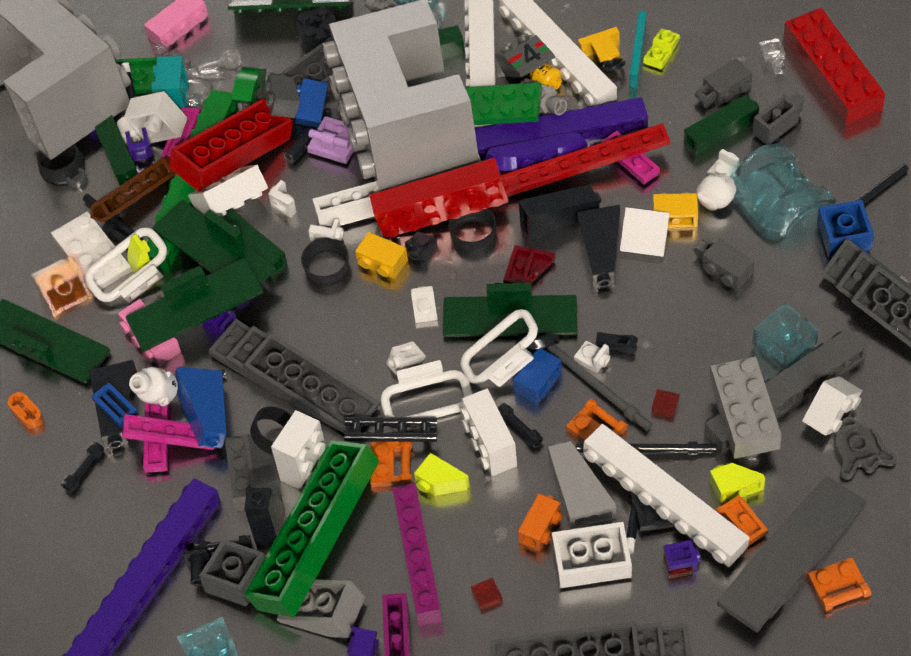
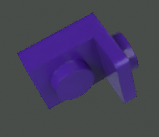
[663,540,701,572]

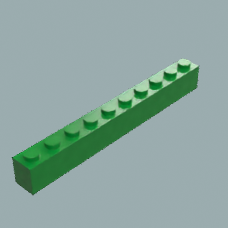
[145,89,238,273]

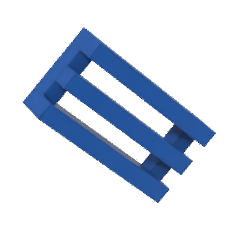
[91,383,139,428]

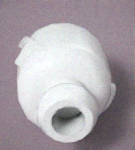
[129,367,178,406]

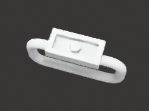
[85,227,167,304]
[460,309,538,387]
[381,360,473,427]

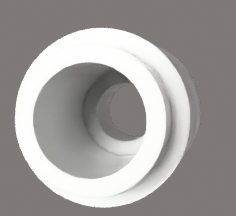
[116,117,141,147]

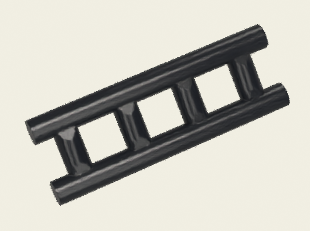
[344,417,437,442]

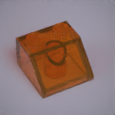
[31,256,93,316]

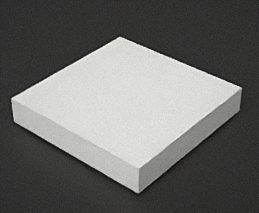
[620,207,670,257]

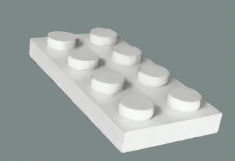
[51,211,132,290]

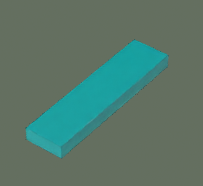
[629,11,647,88]

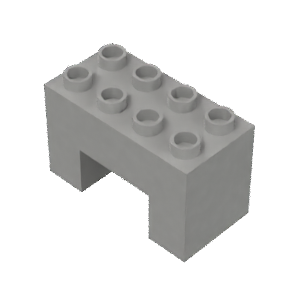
[0,0,131,160]
[322,0,479,191]

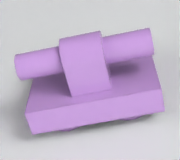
[307,116,353,164]

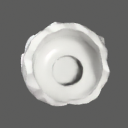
[696,174,737,211]

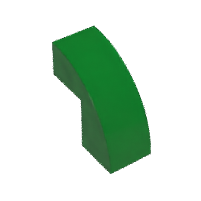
[231,67,267,105]

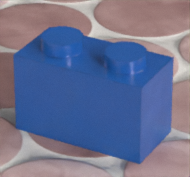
[295,78,328,128]
[512,348,562,404]

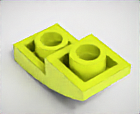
[643,29,680,70]
[127,234,150,273]

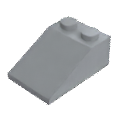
[277,580,365,638]

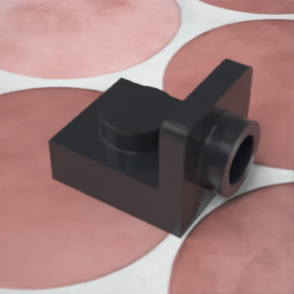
[405,231,437,262]

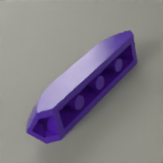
[484,131,588,171]

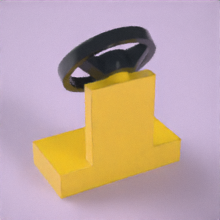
[578,27,626,72]

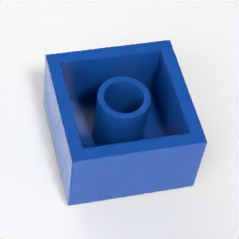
[817,200,874,258]

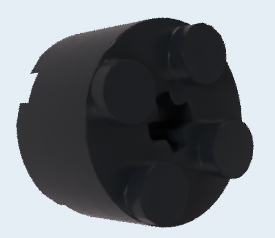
[296,6,337,52]

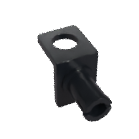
[183,541,212,586]

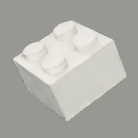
[124,91,187,143]

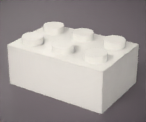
[188,165,268,216]
[460,388,517,477]
[271,410,326,491]
[552,522,632,588]

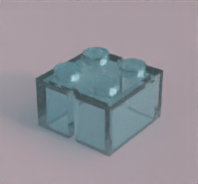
[752,302,819,368]
[177,617,239,656]

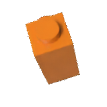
[518,494,563,551]

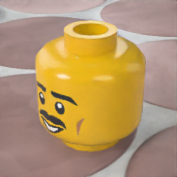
[530,63,562,90]

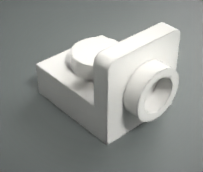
[706,149,739,178]
[268,180,296,218]
[308,219,344,242]
[411,286,437,323]
[386,341,426,376]
[574,341,610,373]

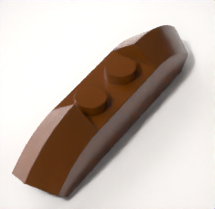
[90,155,176,223]

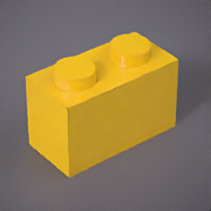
[653,193,698,228]
[355,232,408,279]

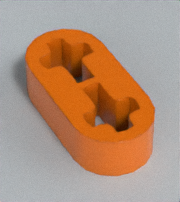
[8,392,43,429]

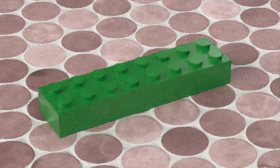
[244,440,380,618]

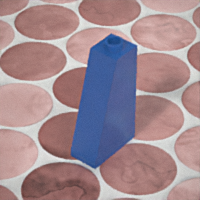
[174,367,227,448]

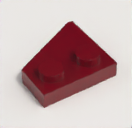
[503,245,556,284]

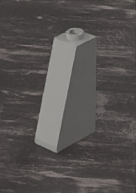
[548,441,616,529]

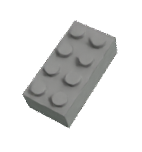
[710,356,782,459]

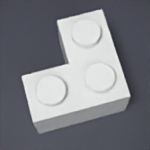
[802,376,863,436]

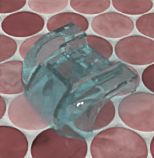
[731,143,837,237]

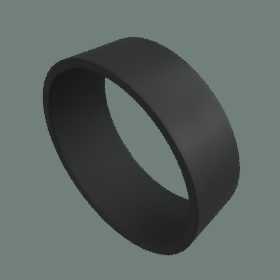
[37,144,84,183]
[448,208,496,250]
[301,238,349,285]
[250,406,292,455]

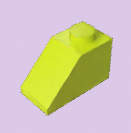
[414,453,470,496]
[709,463,765,505]

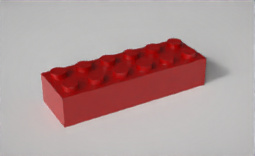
[783,7,885,125]
[169,98,293,192]
[370,158,509,239]

